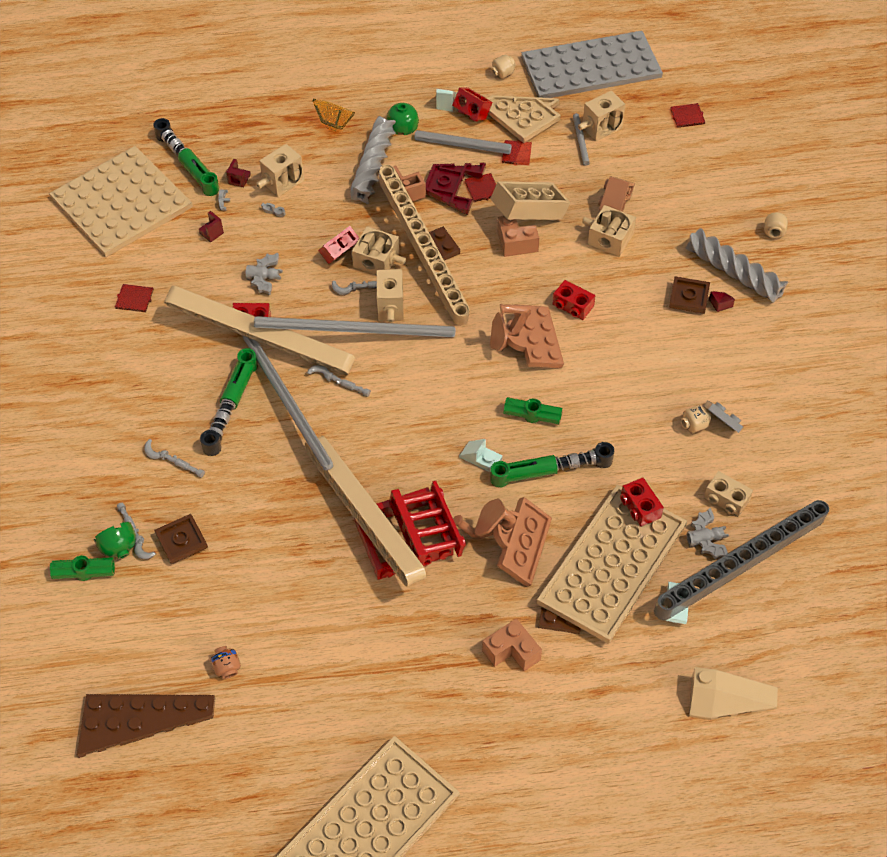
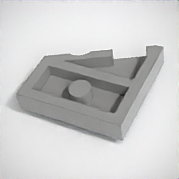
[703,400,743,433]

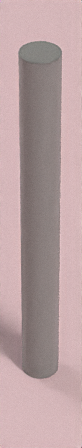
[573,113,590,166]

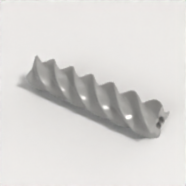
[350,116,396,204]
[686,228,788,303]

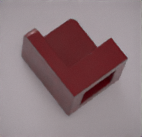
[226,159,251,188]
[199,211,224,243]

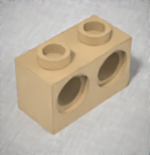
[704,471,753,517]

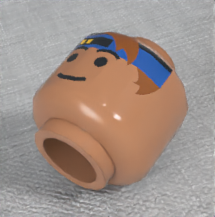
[210,646,241,679]

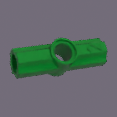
[503,397,563,424]
[50,555,115,581]

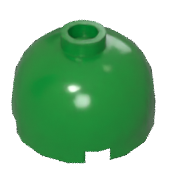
[386,102,419,135]
[94,522,136,559]

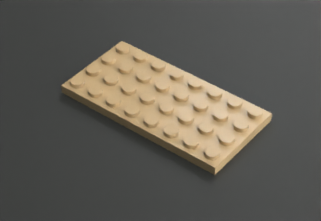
[537,484,687,644]
[276,736,460,857]

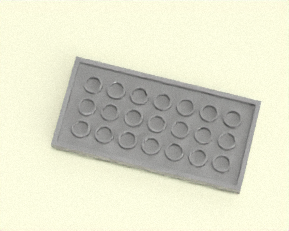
[521,31,663,98]

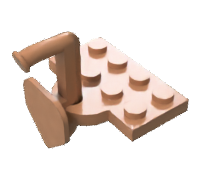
[490,304,564,368]
[453,497,552,587]

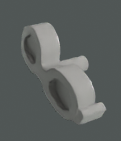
[218,190,230,211]
[261,203,286,217]

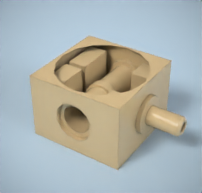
[578,90,625,141]
[256,144,304,197]
[582,205,636,257]
[352,226,406,275]
[377,269,404,323]

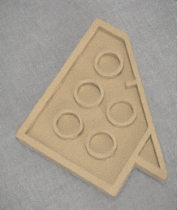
[487,95,561,143]

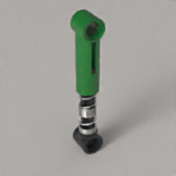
[153,118,219,196]
[200,348,258,456]
[490,442,615,488]

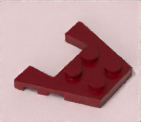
[425,162,486,215]

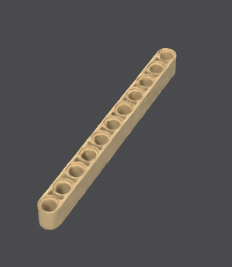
[379,164,469,325]
[164,285,355,375]
[305,436,426,587]

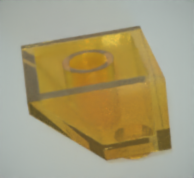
[312,98,355,131]

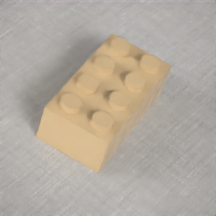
[490,181,570,220]

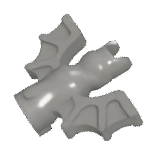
[246,253,283,295]
[686,508,729,559]

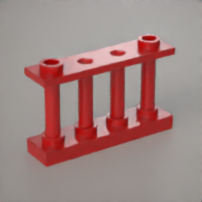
[389,481,466,565]

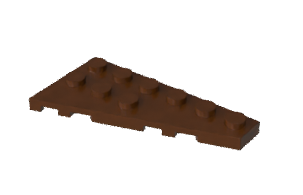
[77,694,216,758]

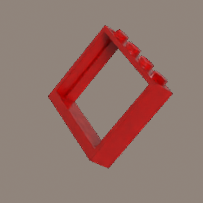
[354,487,454,580]

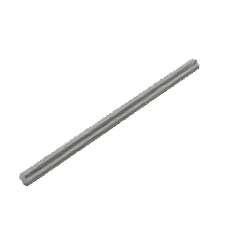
[254,317,456,337]
[243,336,333,471]

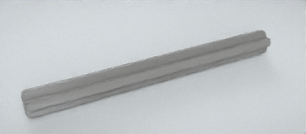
[414,130,512,154]

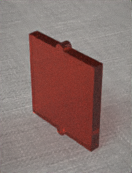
[670,103,705,128]
[502,140,532,166]
[465,173,496,202]
[115,284,154,312]

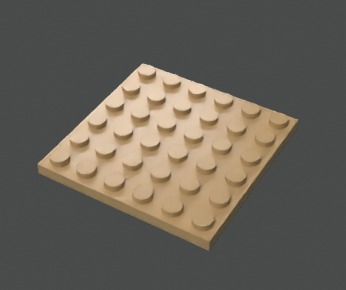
[49,146,193,257]

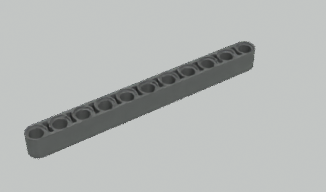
[654,500,829,620]

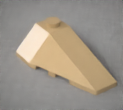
[689,667,778,720]

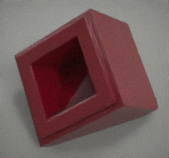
[709,291,735,312]

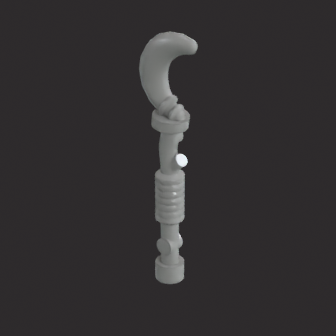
[332,281,377,295]
[307,365,371,397]
[144,439,205,478]
[117,503,156,559]

